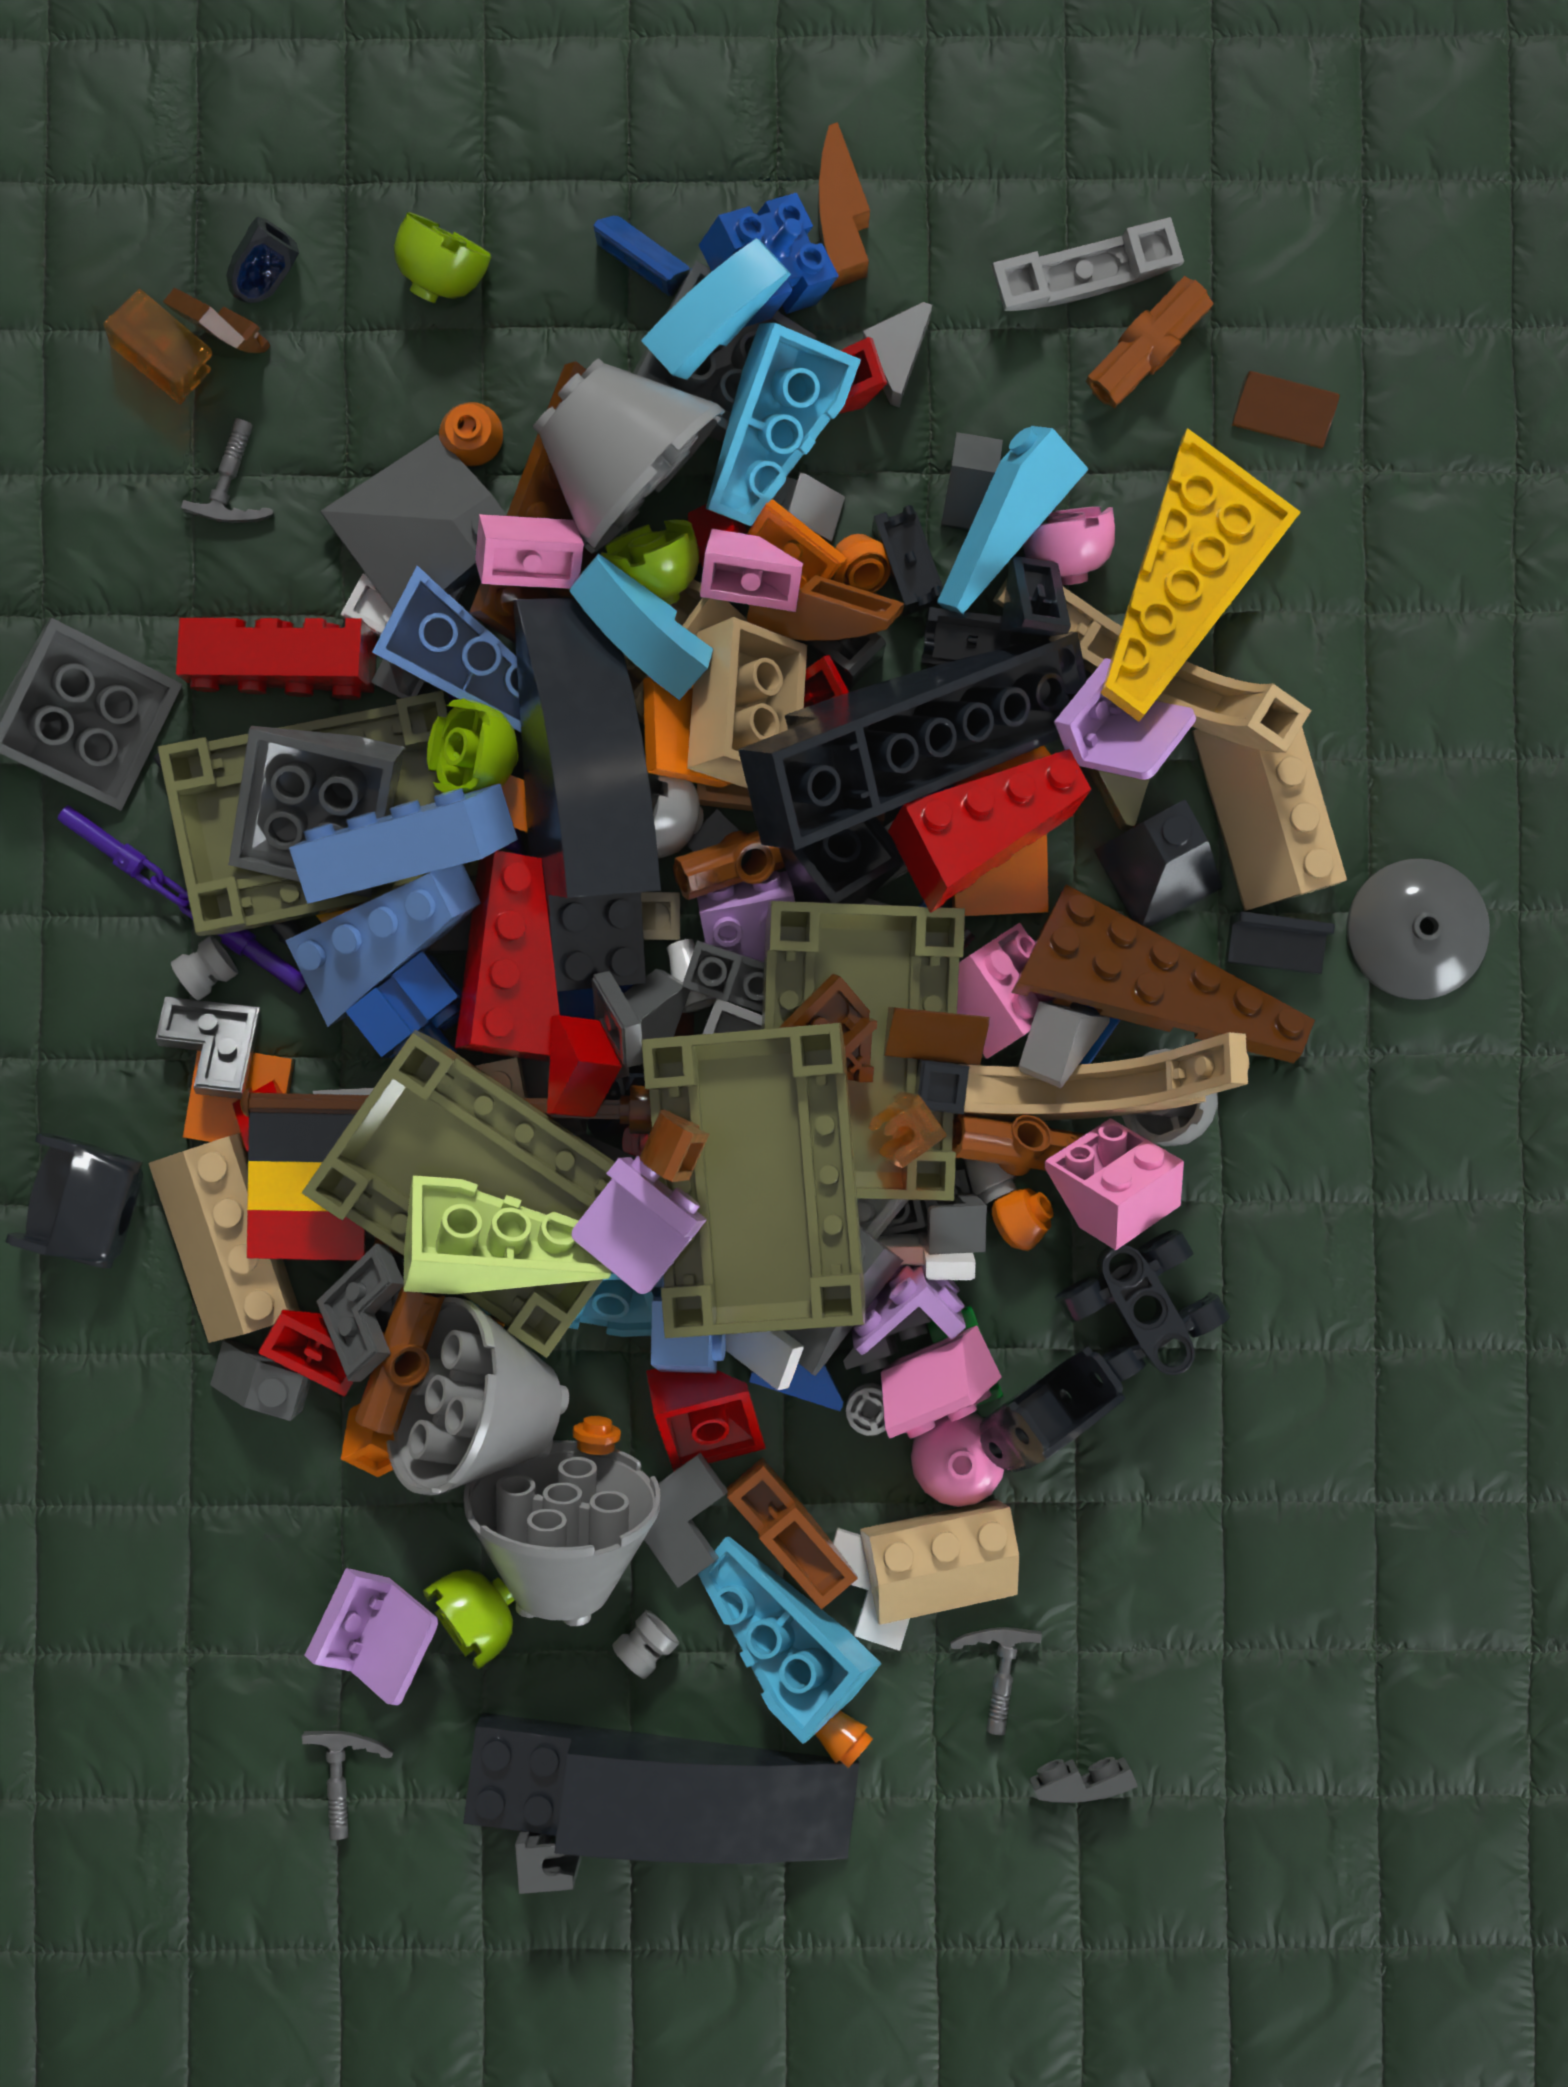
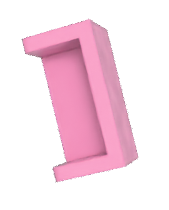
[475,514,584,589]

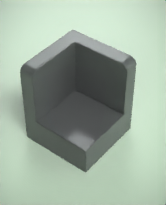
[919,1193,987,1255]

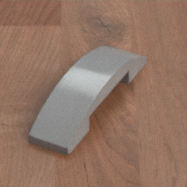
[991,217,1184,311]

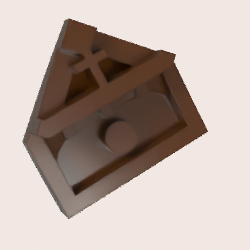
[163,287,271,353]
[779,974,877,1082]

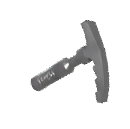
[181,418,275,523]
[950,1627,1042,1735]
[302,1731,394,1840]

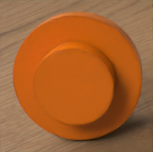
[573,1416,621,1455]

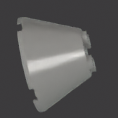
[533,358,725,554]
[386,1297,569,1495]
[464,1440,661,1626]

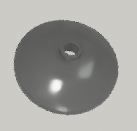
[1346,859,1490,1000]

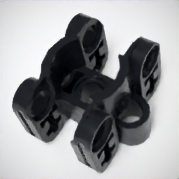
[1054,1229,1230,1382]

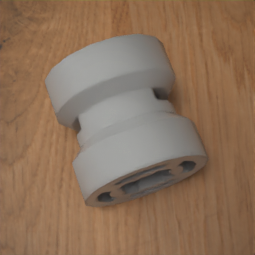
[171,935,238,1001]
[846,1383,885,1436]
[612,1610,679,1679]

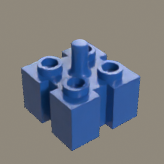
[698,193,839,328]
[345,951,462,1059]

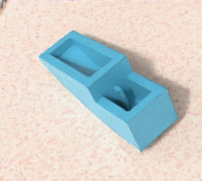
[641,238,791,380]
[570,553,713,700]

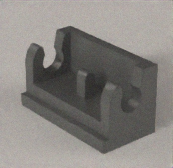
[515,1831,581,1894]

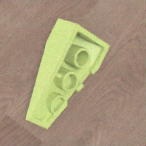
[404,1175,611,1294]

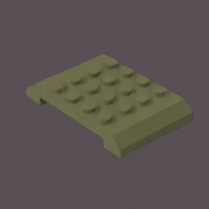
[158,690,479,936]
[762,901,965,1201]
[642,1023,865,1338]
[302,1030,615,1358]

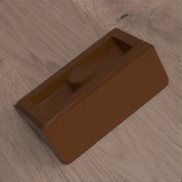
[1232,371,1340,449]
[883,1007,990,1065]

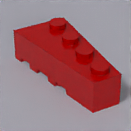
[176,618,378,700]
[888,749,1091,913]
[455,850,560,1062]

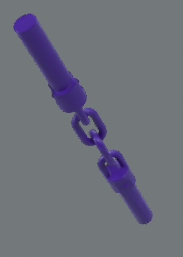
[57,805,308,995]

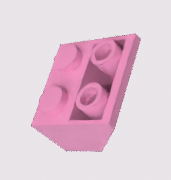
[957,923,1052,1059]
[1045,1118,1184,1250]
[881,1325,1002,1439]

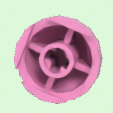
[1022,507,1115,585]
[911,1412,1004,1507]

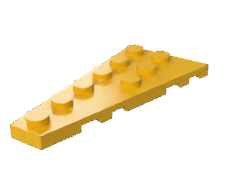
[1101,428,1301,722]

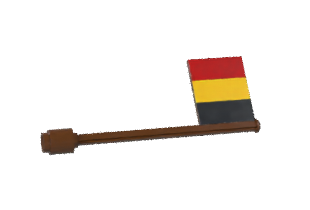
[240,1085,652,1260]

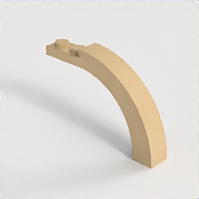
[993,576,1312,753]
[953,1032,1249,1121]

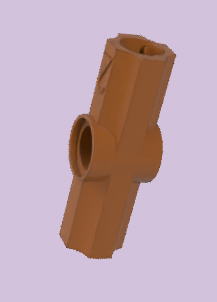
[1086,276,1214,409]
[672,831,785,900]
[952,1114,1085,1176]
[355,1286,445,1435]

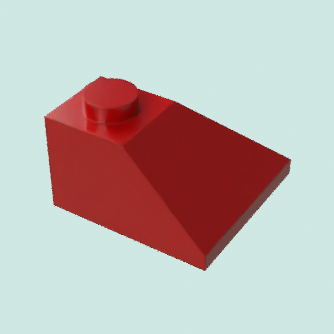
[646,1368,766,1471]

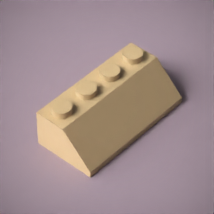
[1192,727,1347,912]
[148,1133,300,1343]

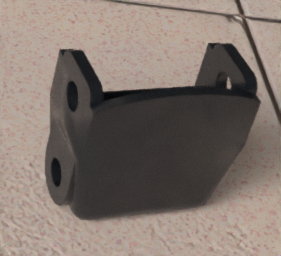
[5,1133,143,1269]
[979,1346,1126,1472]

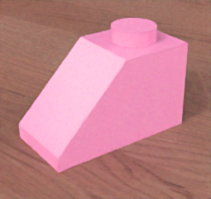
[700,529,803,612]

